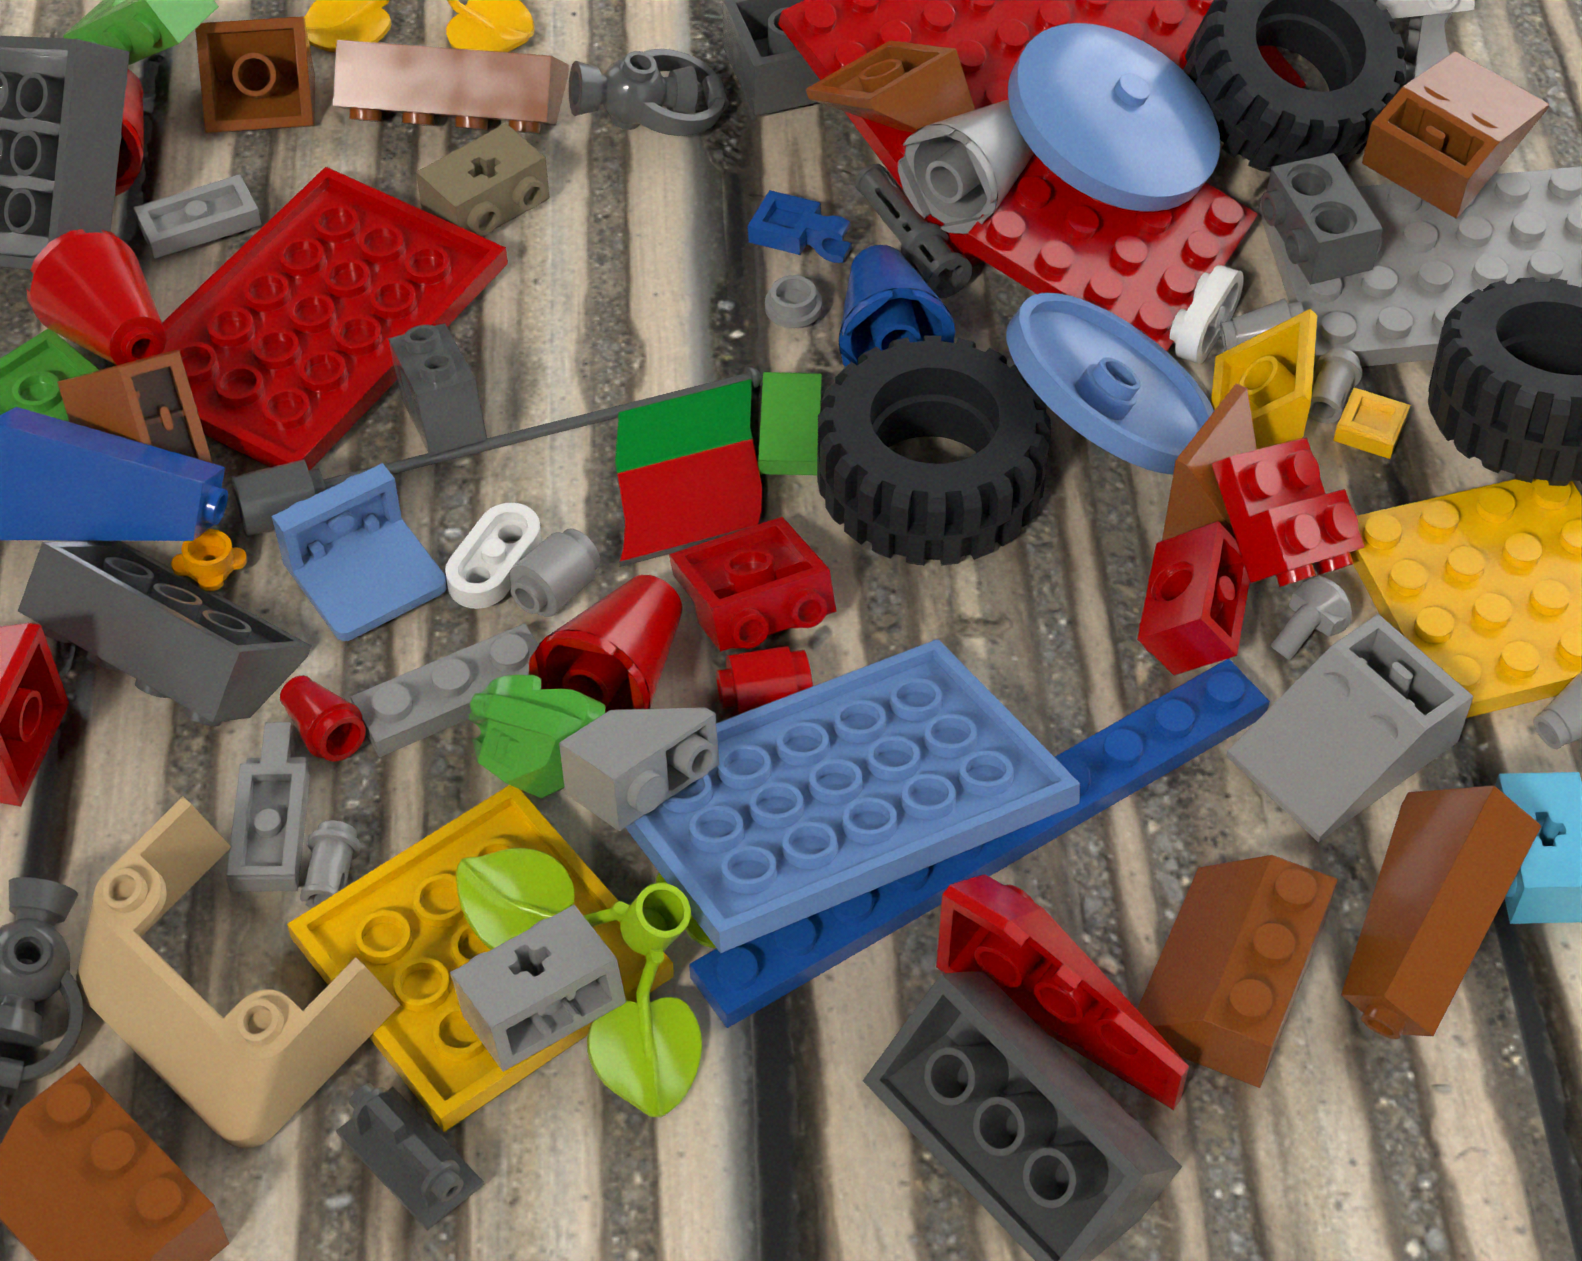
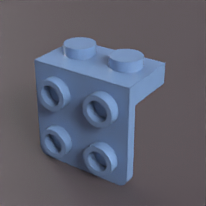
[272,463,447,641]

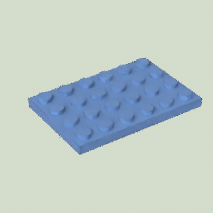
[625,639,1080,953]

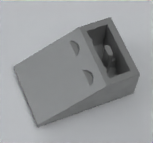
[1226,614,1474,843]

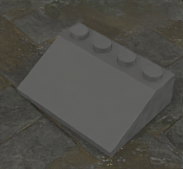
[0,36,130,271]

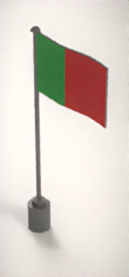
[231,367,762,567]

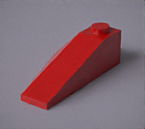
[936,874,1189,1110]

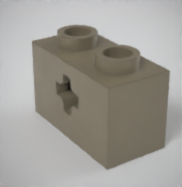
[416,123,550,236]

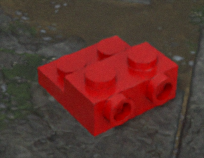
[1212,437,1365,587]
[669,516,837,652]

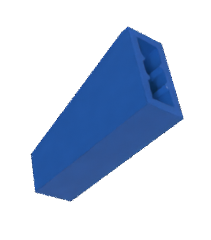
[0,407,228,541]

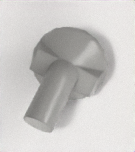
[1270,576,1352,660]

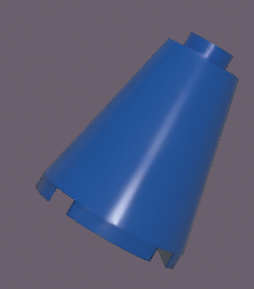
[839,245,956,367]

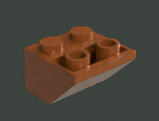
[57,350,213,463]

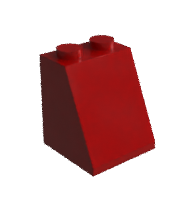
[0,623,69,807]

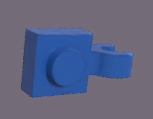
[747,190,852,263]

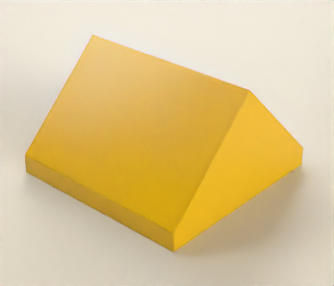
[1211,309,1317,449]

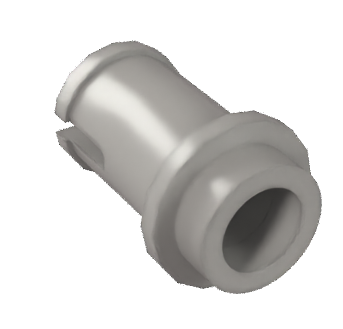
[1308,348,1362,424]
[300,820,362,908]

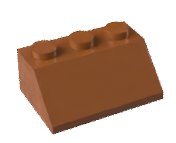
[1137,855,1338,1088]
[0,1063,229,1261]

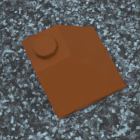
[805,40,975,133]
[1162,383,1257,541]

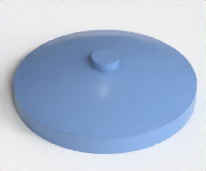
[1008,23,1220,211]
[1006,293,1214,475]

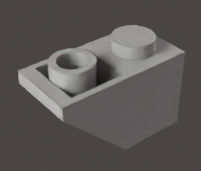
[559,708,719,831]

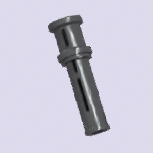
[855,164,972,299]

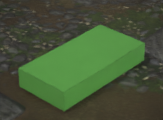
[758,372,822,476]

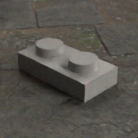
[134,174,262,259]

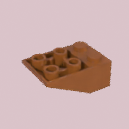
[1362,51,1549,219]

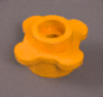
[171,529,247,591]

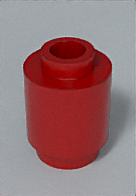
[716,646,813,716]

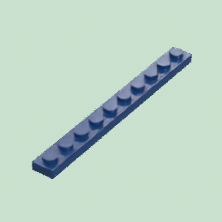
[689,659,1270,1028]

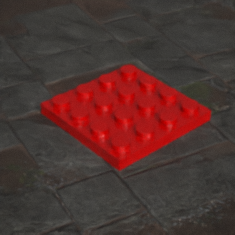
[962,153,1258,352]

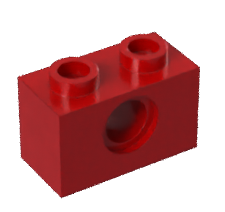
[1137,521,1250,676]

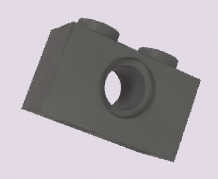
[388,323,487,456]

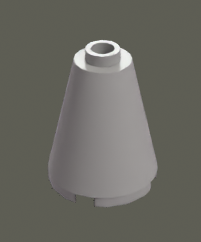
[898,99,1034,234]

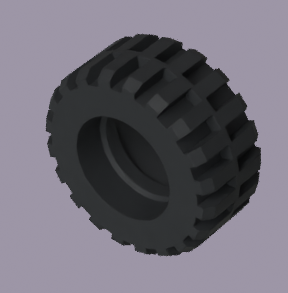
[1183,0,1406,171]
[1428,277,1582,486]
[817,336,1051,566]

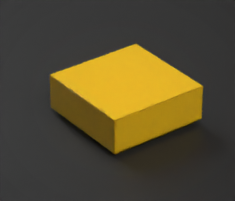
[1333,387,1411,459]

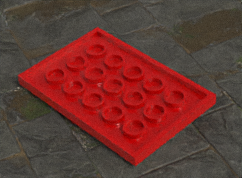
[162,167,508,470]

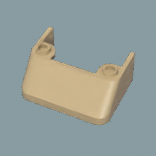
[76,796,400,1149]

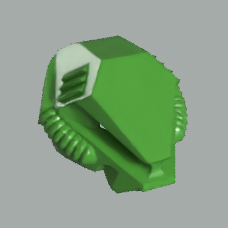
[469,675,605,799]

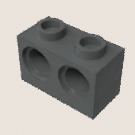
[1261,153,1383,285]

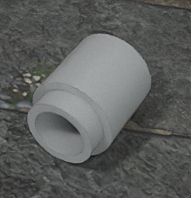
[509,528,600,617]

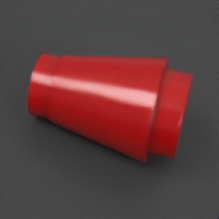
[280,675,366,762]

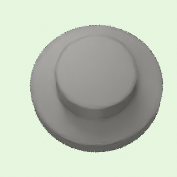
[765,275,822,328]

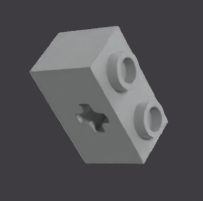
[450,905,626,1072]

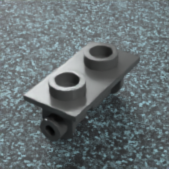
[336,1083,484,1231]

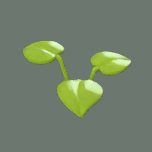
[456,848,716,1118]

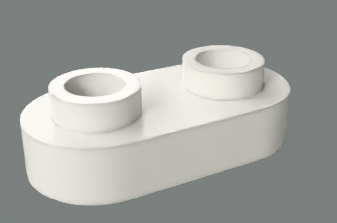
[1169,265,1243,364]
[445,503,542,609]

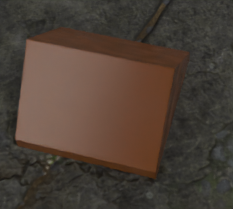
[195,16,315,133]

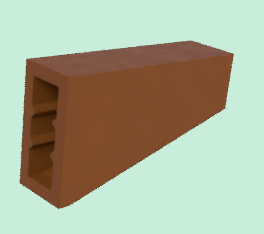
[1341,786,1541,1039]

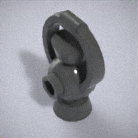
[569,49,729,136]
[0,877,84,1089]

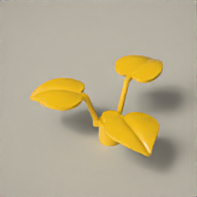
[304,0,535,53]

